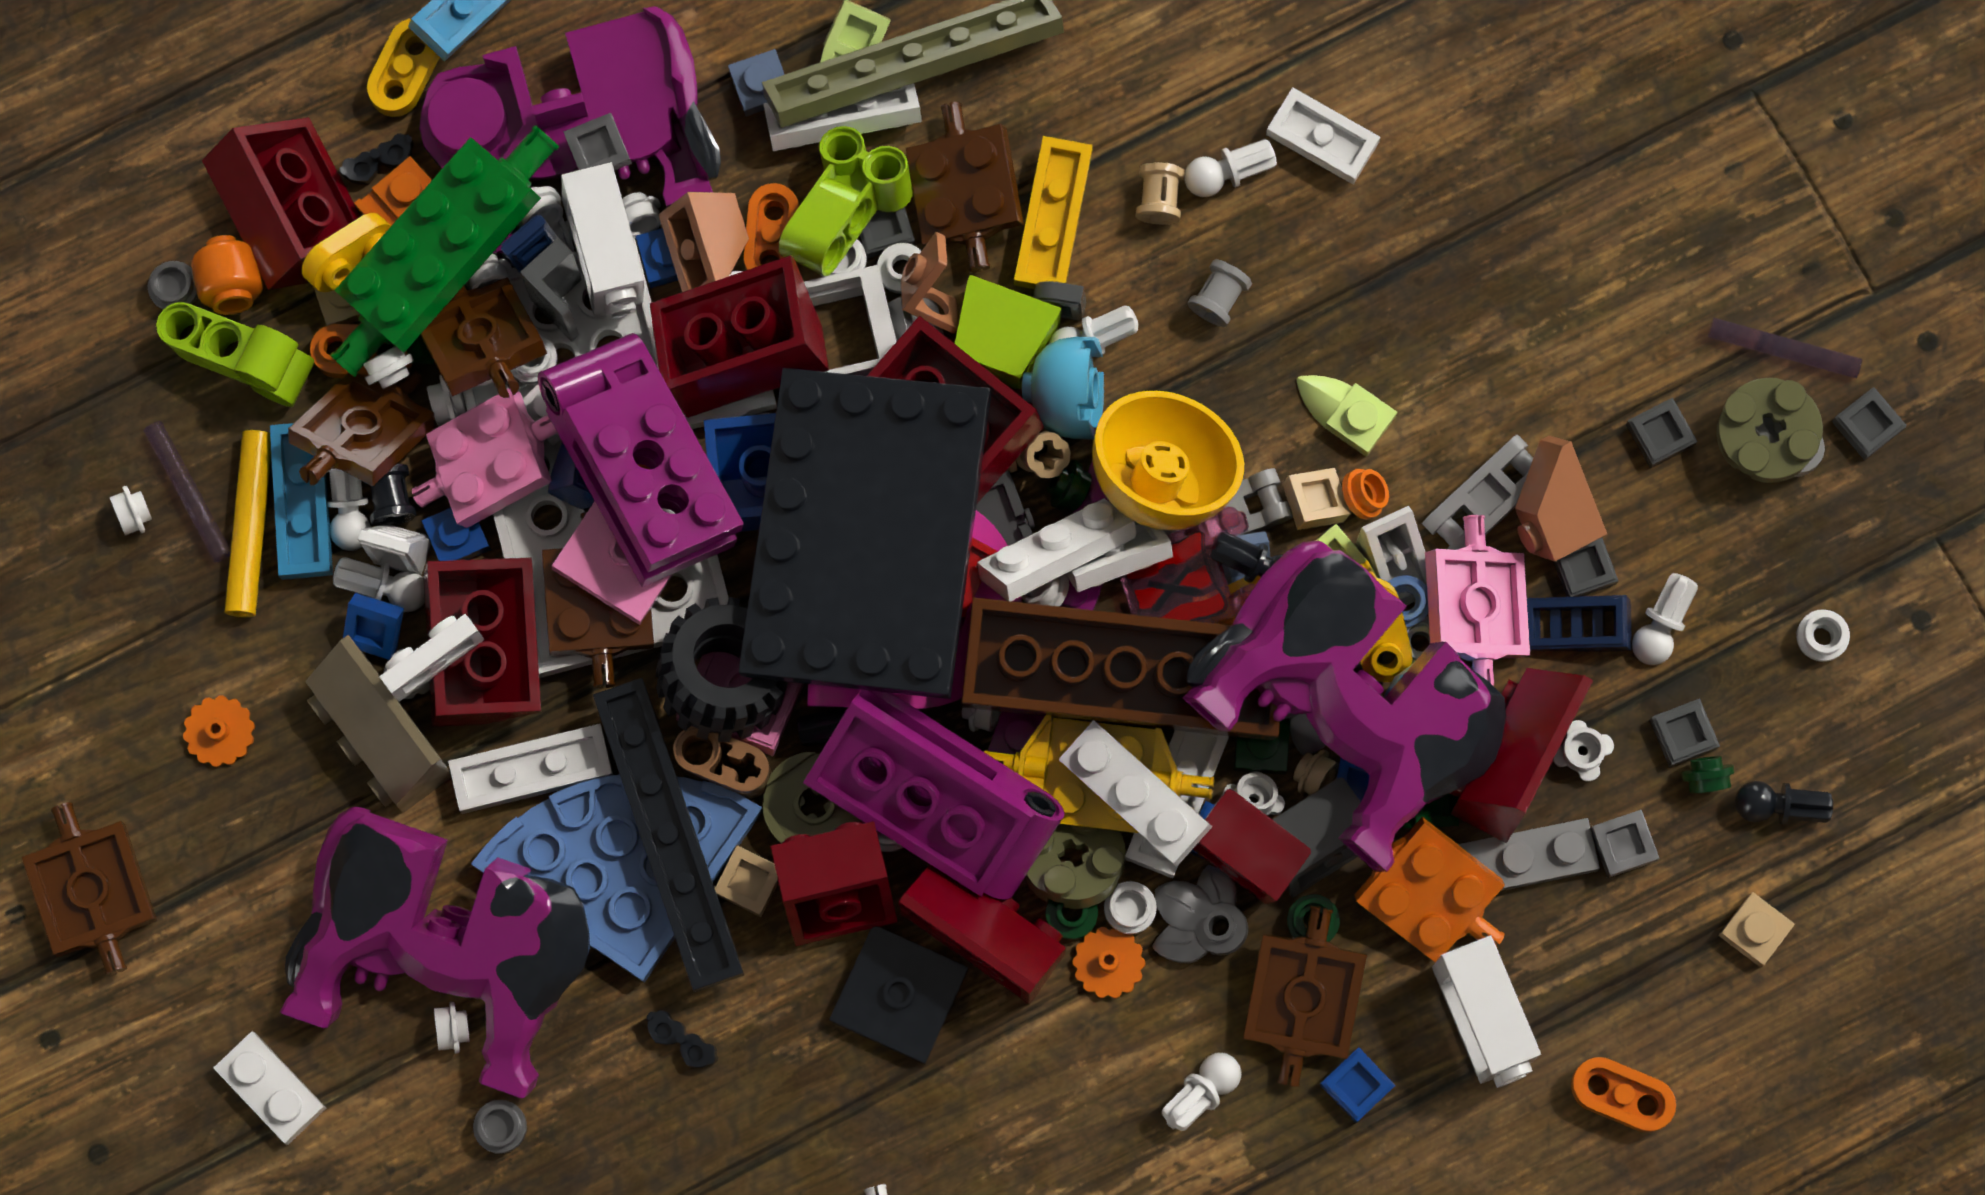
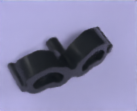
[339,133,414,184]
[647,1011,718,1067]

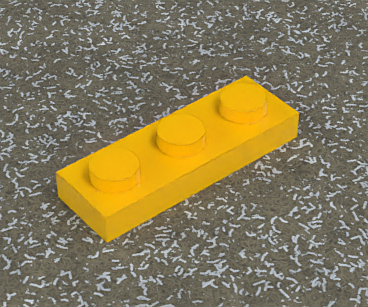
[1014,136,1093,289]

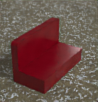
[1193,789,1311,904]

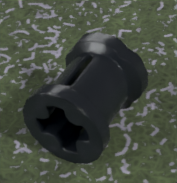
[370,463,417,526]

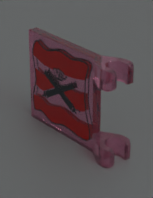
[1120,507,1256,624]

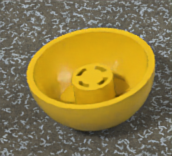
[1092,391,1244,530]

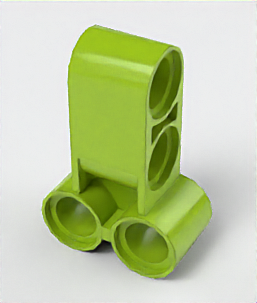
[779,126,913,276]
[156,302,315,408]

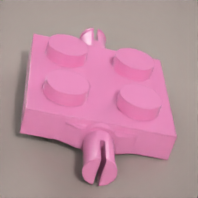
[412,388,557,528]
[1425,515,1530,686]

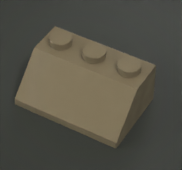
[305,635,452,813]

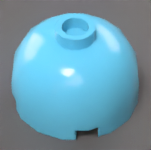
[1022,337,1104,439]

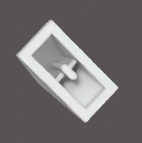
[1356,506,1427,606]

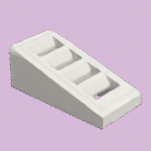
[358,525,431,575]

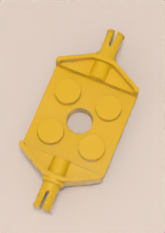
[984,715,1214,833]

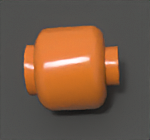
[191,235,263,315]

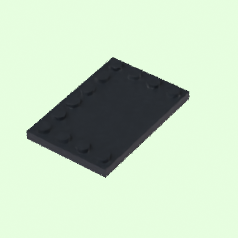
[739,368,991,699]

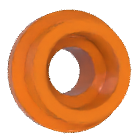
[1342,469,1389,520]

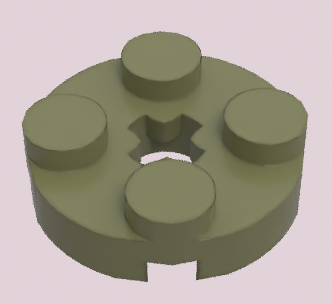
[1716,378,1823,483]
[763,752,863,844]
[1024,824,1126,909]

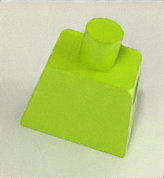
[955,275,1061,389]

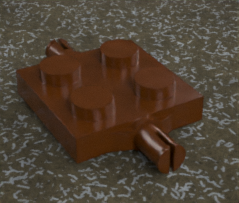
[906,102,1024,272]
[420,277,547,398]
[288,368,435,486]
[542,512,654,688]
[22,802,157,976]
[1243,906,1367,1087]

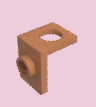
[901,232,959,334]

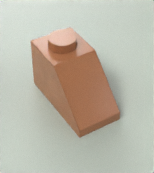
[658,192,749,292]
[1515,436,1607,562]

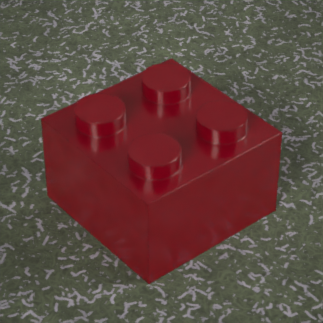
[771,821,898,946]

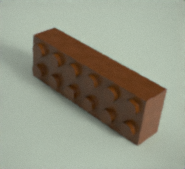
[960,597,1280,741]

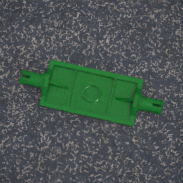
[330,125,559,377]

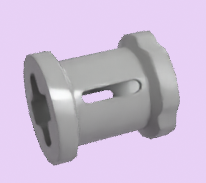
[1187,259,1252,327]

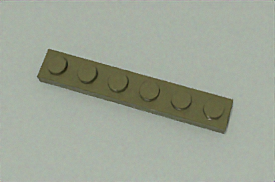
[762,0,1064,128]

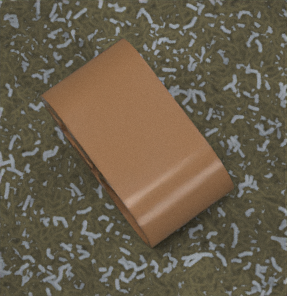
[673,726,772,799]

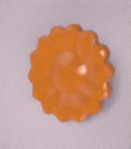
[183,695,255,768]
[1072,927,1145,999]

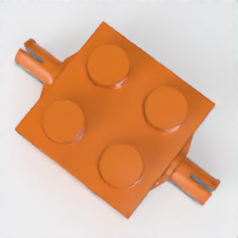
[1354,817,1505,962]

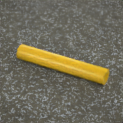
[224,430,271,617]

